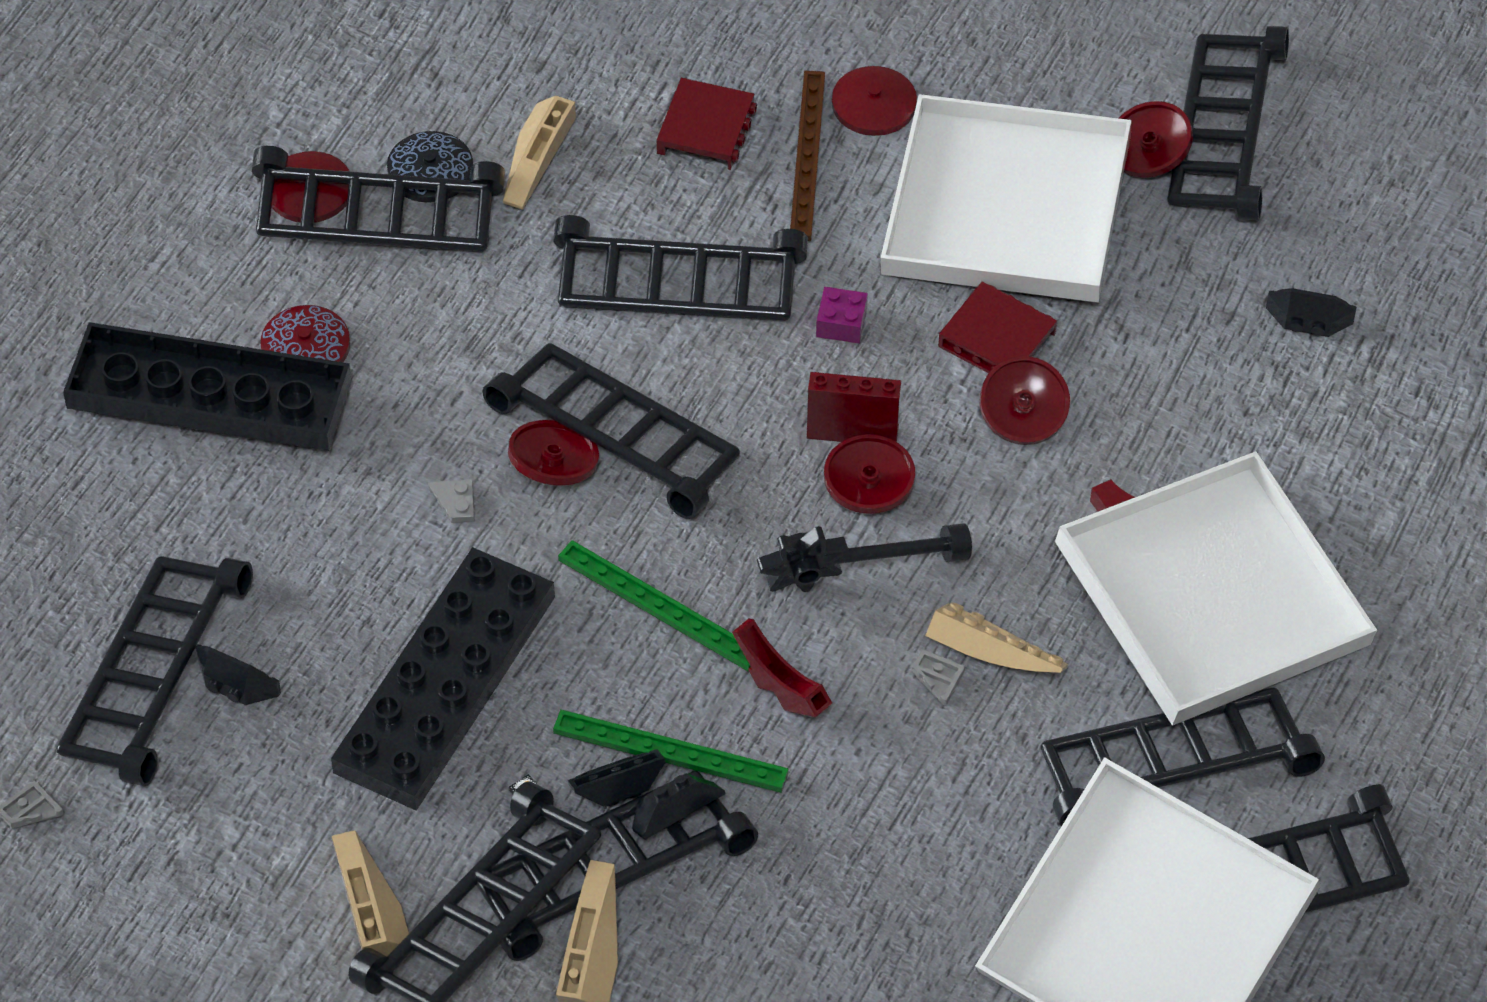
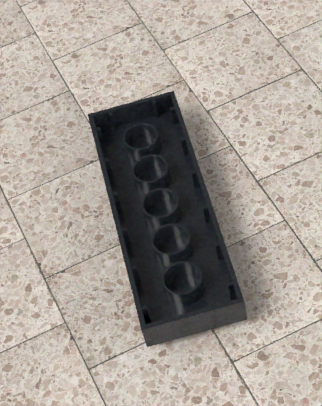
[63,322,352,451]
[331,547,555,811]

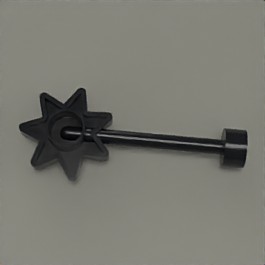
[757,523,972,592]

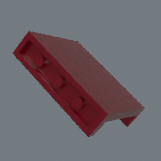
[656,78,757,170]
[938,282,1057,373]
[807,372,901,442]

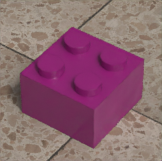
[816,286,868,344]

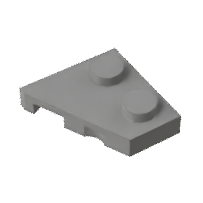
[428,479,474,523]
[912,649,965,706]
[0,780,64,829]

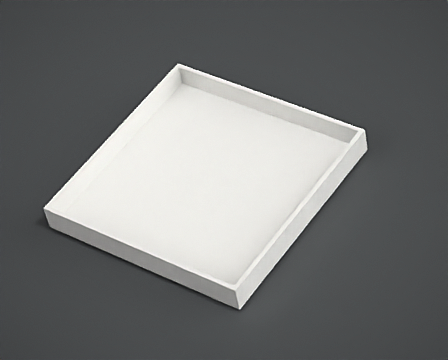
[881,94,1131,303]
[1055,451,1377,726]
[975,757,1320,1002]

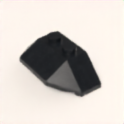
[1266,288,1357,337]
[195,644,281,705]
[568,749,665,807]
[632,773,726,840]

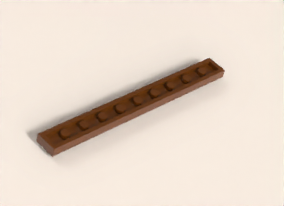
[790,70,825,241]

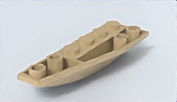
[503,95,576,210]
[926,602,1068,673]
[332,830,409,956]
[556,860,618,1002]

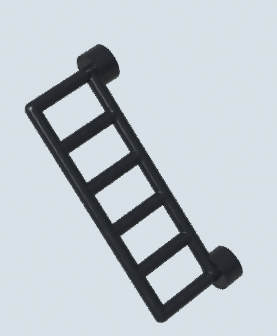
[1167,26,1289,221]
[252,146,505,252]
[553,215,808,321]
[482,343,740,519]
[56,556,253,787]
[1041,688,1325,827]
[476,771,758,961]
[349,781,601,1002]
[1248,784,1410,913]

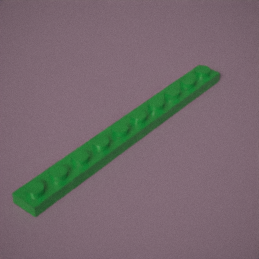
[558,540,751,672]
[553,709,789,793]

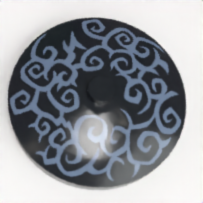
[387,131,473,203]

